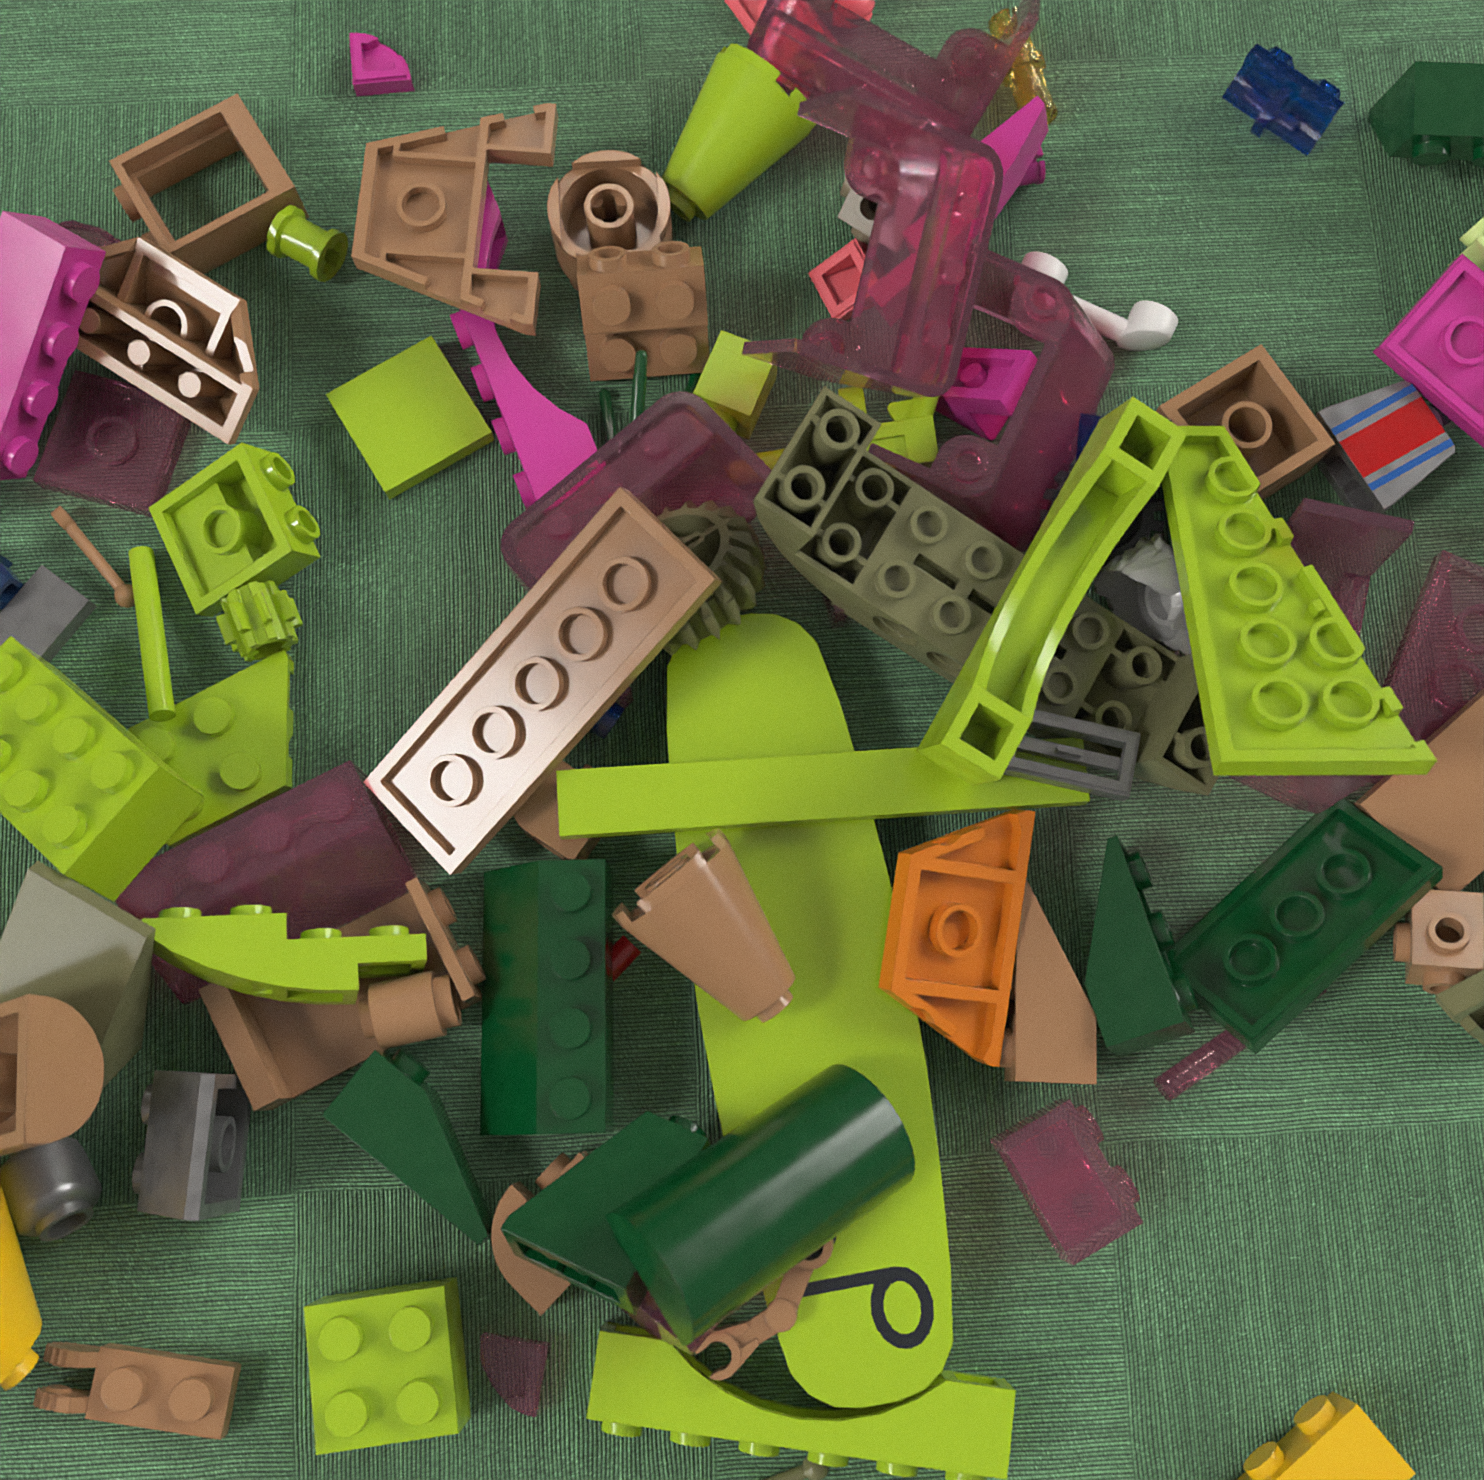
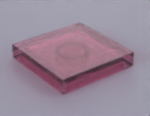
[33,370,192,518]

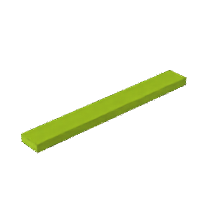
[556,737,1090,840]

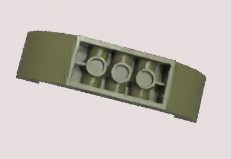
[753,386,1219,795]

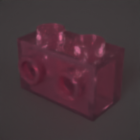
[990,1099,1144,1266]

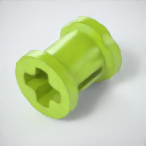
[267,205,348,282]

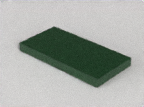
[1166,794,1443,1055]

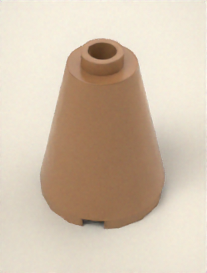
[612,828,796,1022]

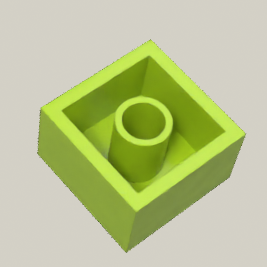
[304,1277,471,1455]

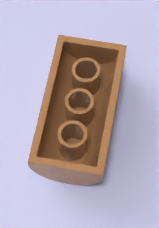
[0,994,104,1156]

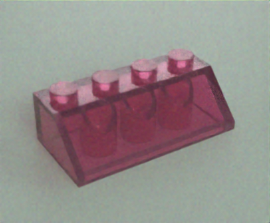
[116,760,417,1005]

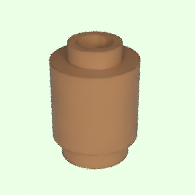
[358,970,462,1050]

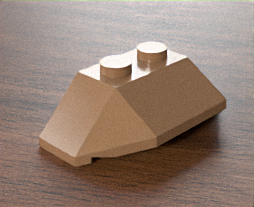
[76,237,260,445]

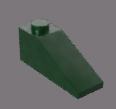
[321,1048,493,1246]

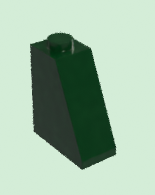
[500,1111,710,1315]

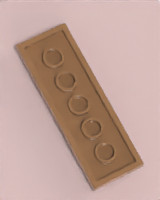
[363,487,723,875]

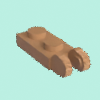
[33,1341,242,1440]

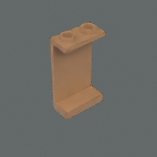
[198,877,486,1111]

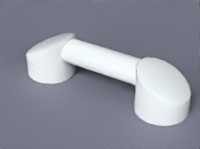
[1016,251,1178,351]

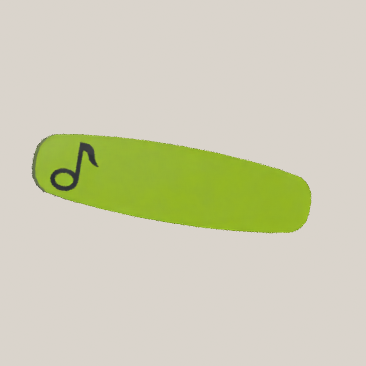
[667,613,953,1408]

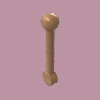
[50,506,135,608]

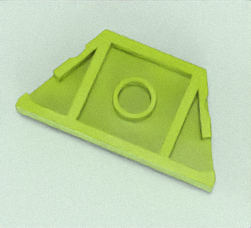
[127,649,294,849]

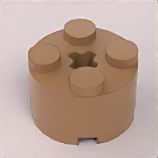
[547,150,673,291]

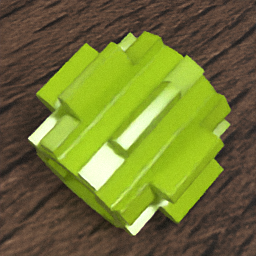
[216,580,303,662]

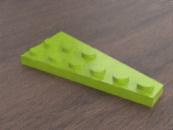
[1161,426,1437,776]

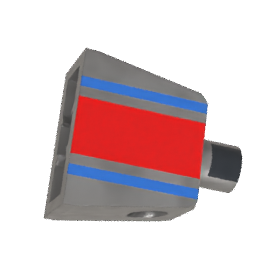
[1315,381,1457,530]

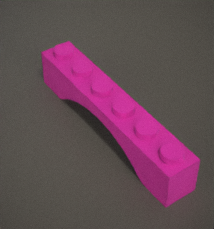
[449,181,612,525]

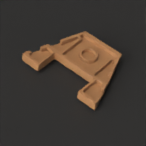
[351,103,558,336]

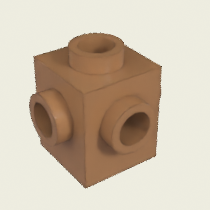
[1393,890,1484,995]

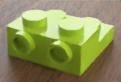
[149,442,321,617]

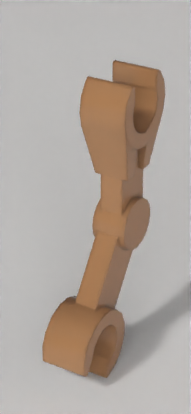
[695,1239,834,1380]

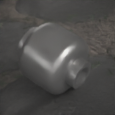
[0,1137,102,1242]

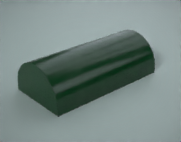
[605,1064,915,1347]

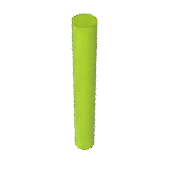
[128,546,176,722]

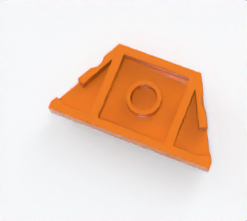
[879,809,1036,1067]

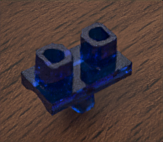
[1222,43,1344,156]

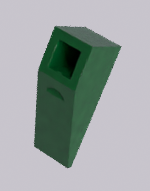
[1085,835,1199,1057]

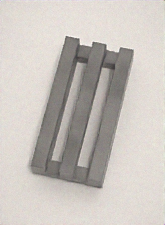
[1004,710,1141,801]

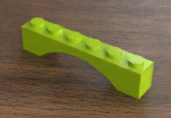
[916,396,1188,786]
[586,1321,1016,1480]

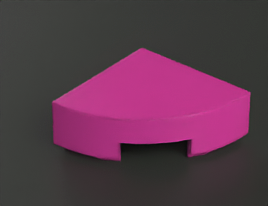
[349,33,414,96]

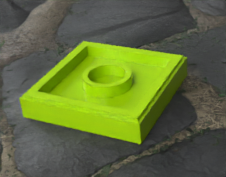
[326,335,495,500]

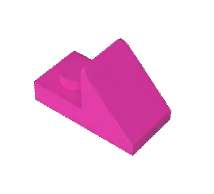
[913,346,1043,440]

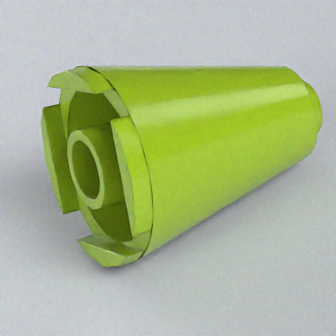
[662,43,817,222]

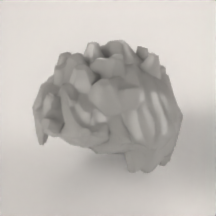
[1094,533,1192,655]

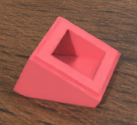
[808,238,887,324]

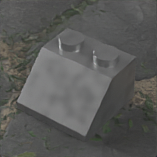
[132,1070,251,1221]

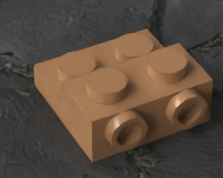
[577,241,709,382]

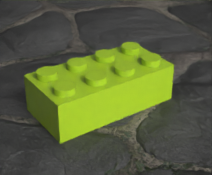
[0,635,205,902]

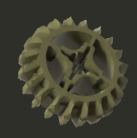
[657,500,767,656]

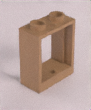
[109,93,310,274]

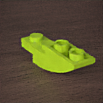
[142,905,427,1005]

